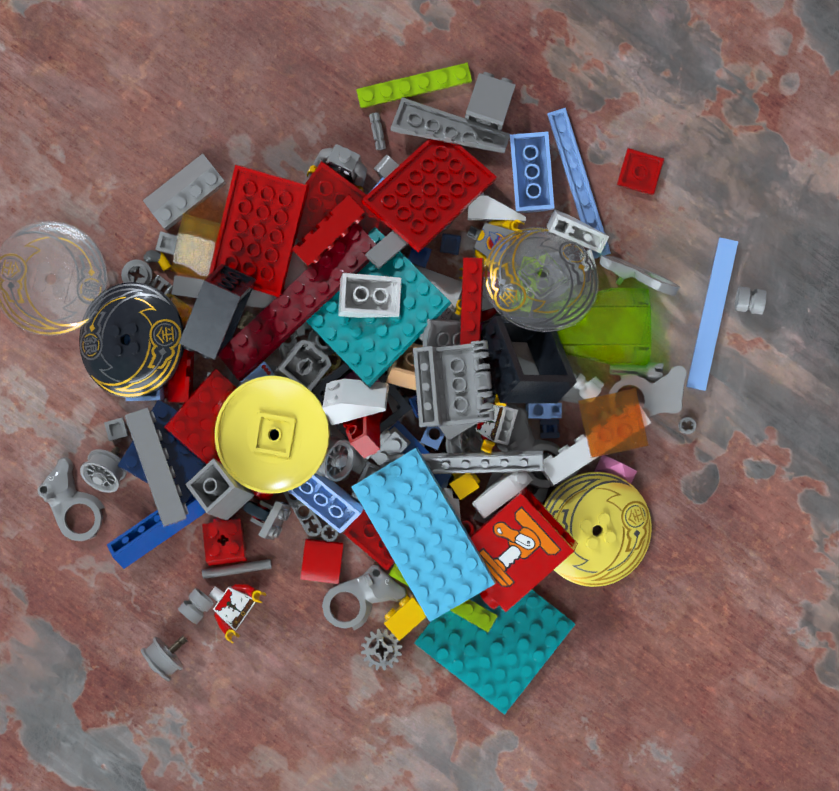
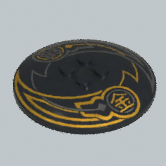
[79,282,184,398]

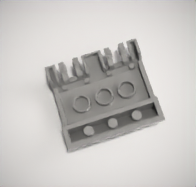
[413,340,494,427]

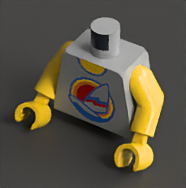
[467,220,525,277]

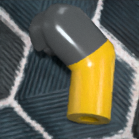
[144,250,172,271]

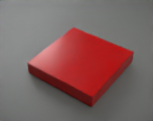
[617,148,664,196]

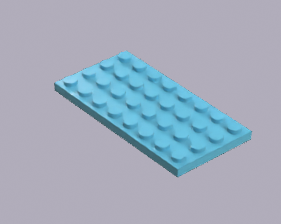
[352,448,496,622]

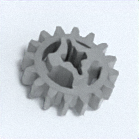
[361,628,402,670]

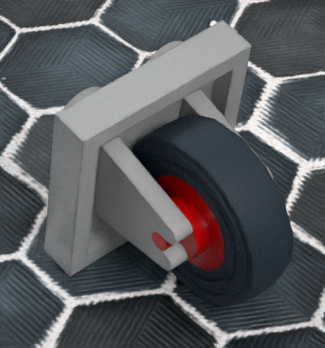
[243,500,291,540]

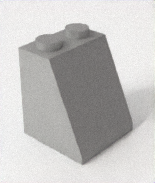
[465,72,515,131]
[185,458,255,520]

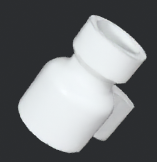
[573,373,604,403]

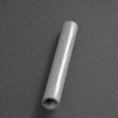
[202,559,272,579]

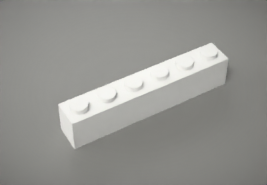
[542,403,651,486]

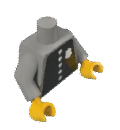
[307,144,367,192]

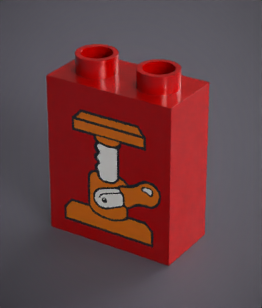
[470,487,578,612]

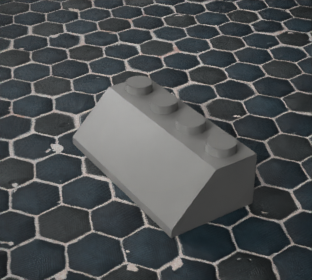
[143,154,227,231]

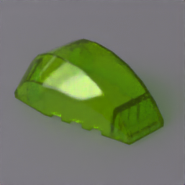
[534,288,651,366]

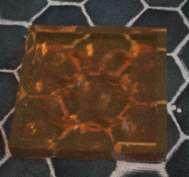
[578,389,649,458]

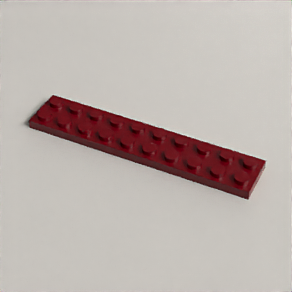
[218,224,376,382]

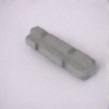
[369,113,386,150]

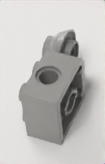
[273,329,335,391]

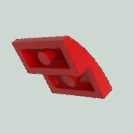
[301,538,344,584]

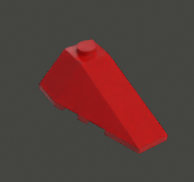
[164,348,194,403]

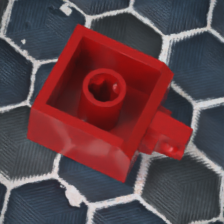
[202,517,247,566]

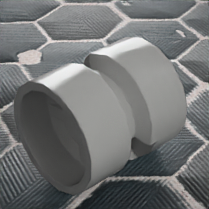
[735,286,767,315]
[178,588,214,624]

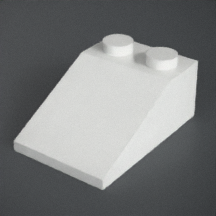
[338,273,401,318]
[322,379,389,425]

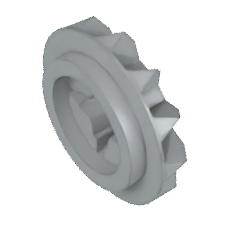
[121,260,152,285]

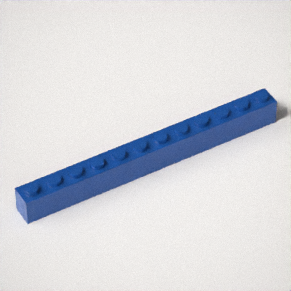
[107,429,279,569]

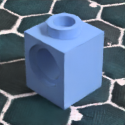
[420,427,444,450]

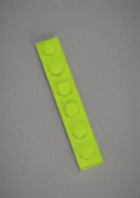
[356,63,472,109]
[389,563,498,633]

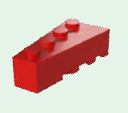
[292,195,365,266]
[343,412,380,458]

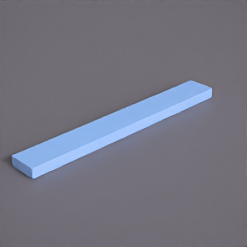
[547,108,611,259]
[686,237,738,391]

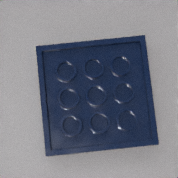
[118,400,206,504]

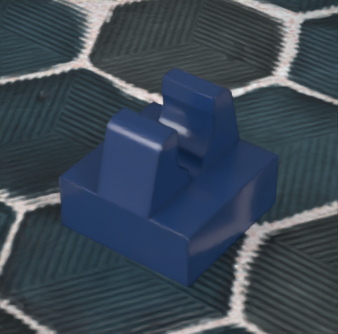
[540,419,560,439]

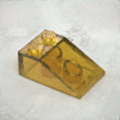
[171,214,221,280]

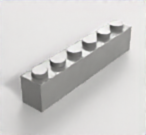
[125,407,189,527]

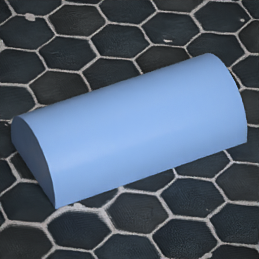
[510,132,554,213]
[288,473,364,533]

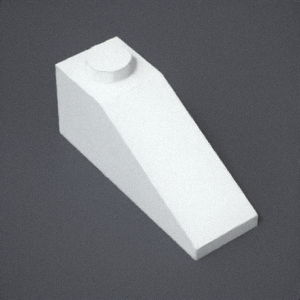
[468,193,526,223]
[546,209,609,254]
[472,472,533,518]

